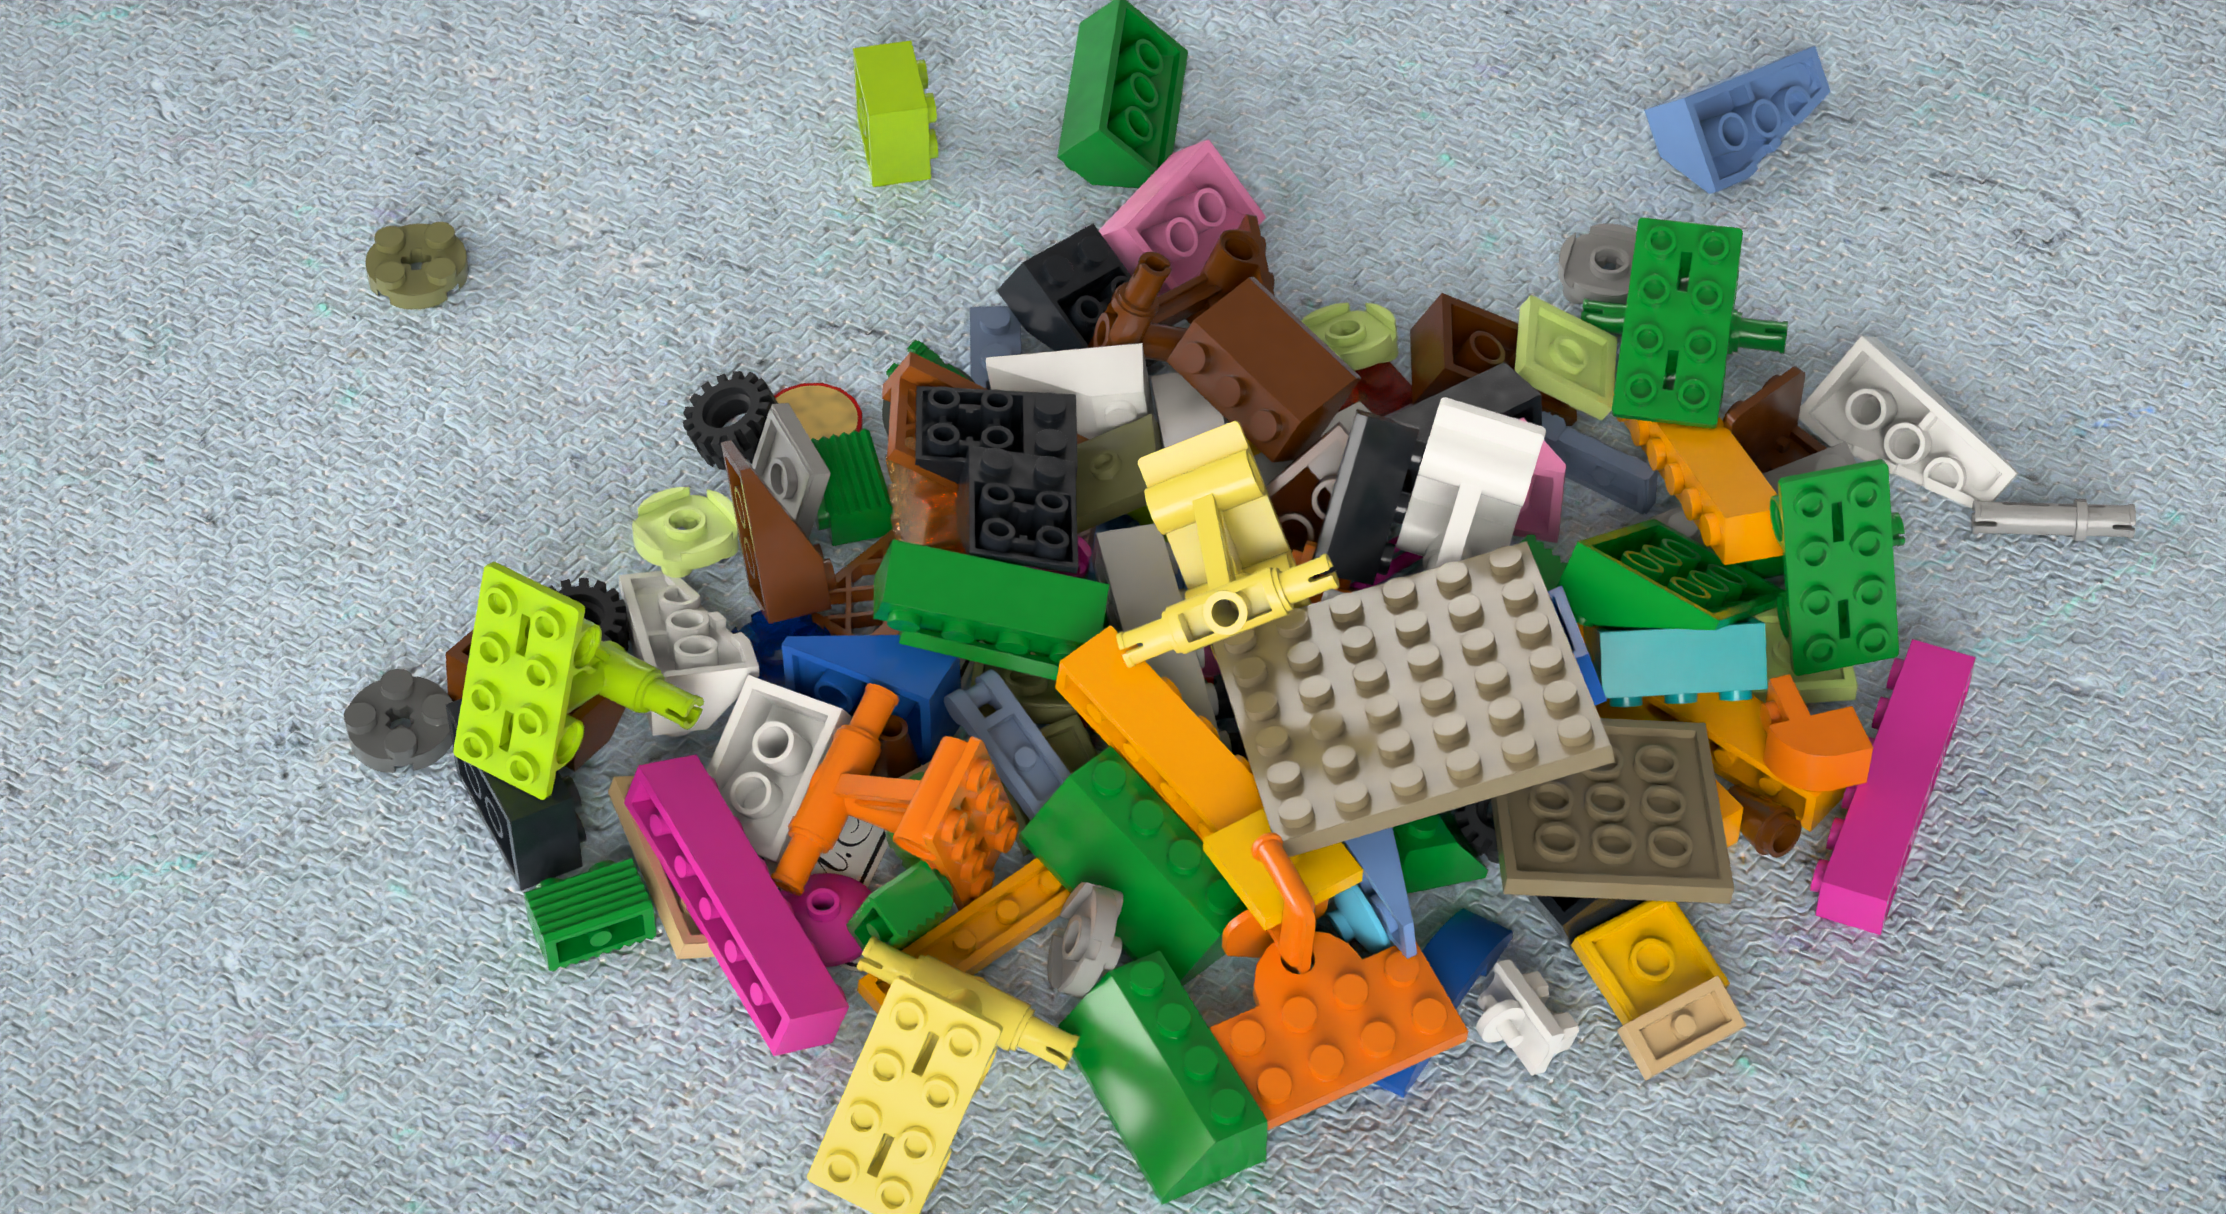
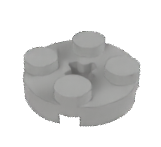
[1558,224,1637,304]
[1047,882,1123,999]

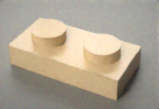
[1617,976,1747,1081]

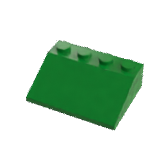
[1556,518,1786,630]

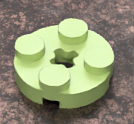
[1302,303,1398,371]
[632,487,739,578]

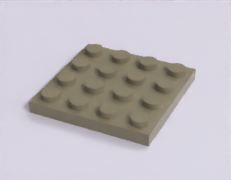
[1491,718,1734,904]

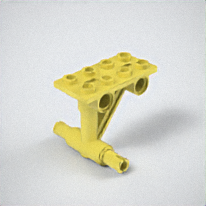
[1116,421,1340,668]
[807,936,1080,1214]

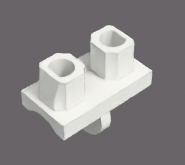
[1476,959,1579,1075]

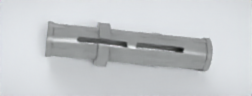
[1971,499,2136,541]

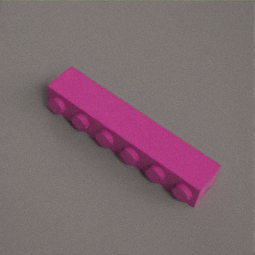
[1810,639,1976,935]
[624,754,849,1056]

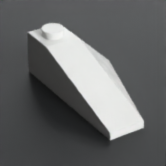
[1799,336,2019,508]
[619,570,759,737]

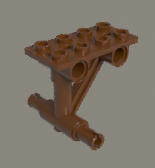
[1087,214,1275,362]

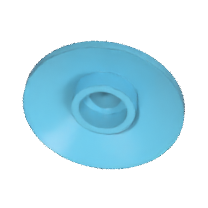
[1327,884,1392,955]

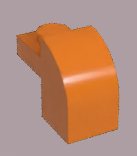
[1760,674,1873,792]

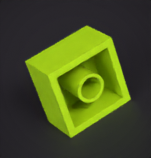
[853,40,938,187]

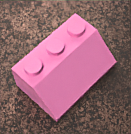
[1098,139,1266,297]

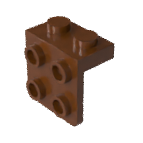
[1723,366,1828,474]

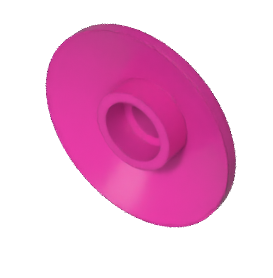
[780,873,872,967]

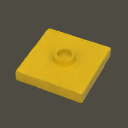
[1203,808,1363,931]
[1571,900,1730,1025]

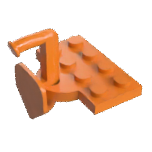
[1209,832,1468,1131]

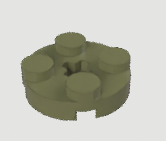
[366,222,469,309]

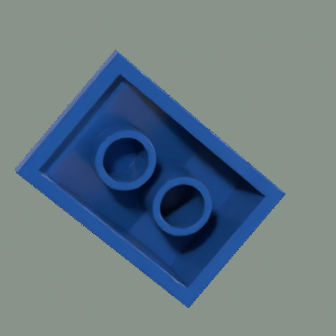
[782,635,961,765]

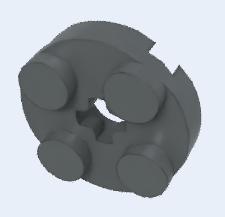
[344,669,452,773]

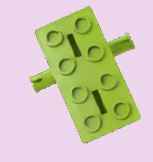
[453,562,704,800]

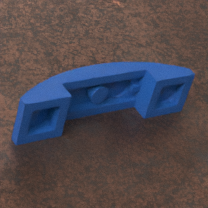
[1374,908,1513,1098]

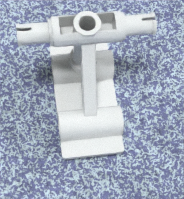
[1321,397,1546,601]

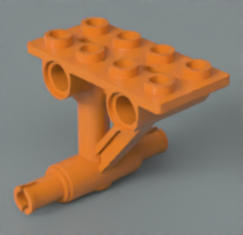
[771,683,1019,911]

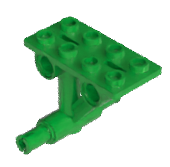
[1581,217,1788,429]
[1711,459,1905,676]

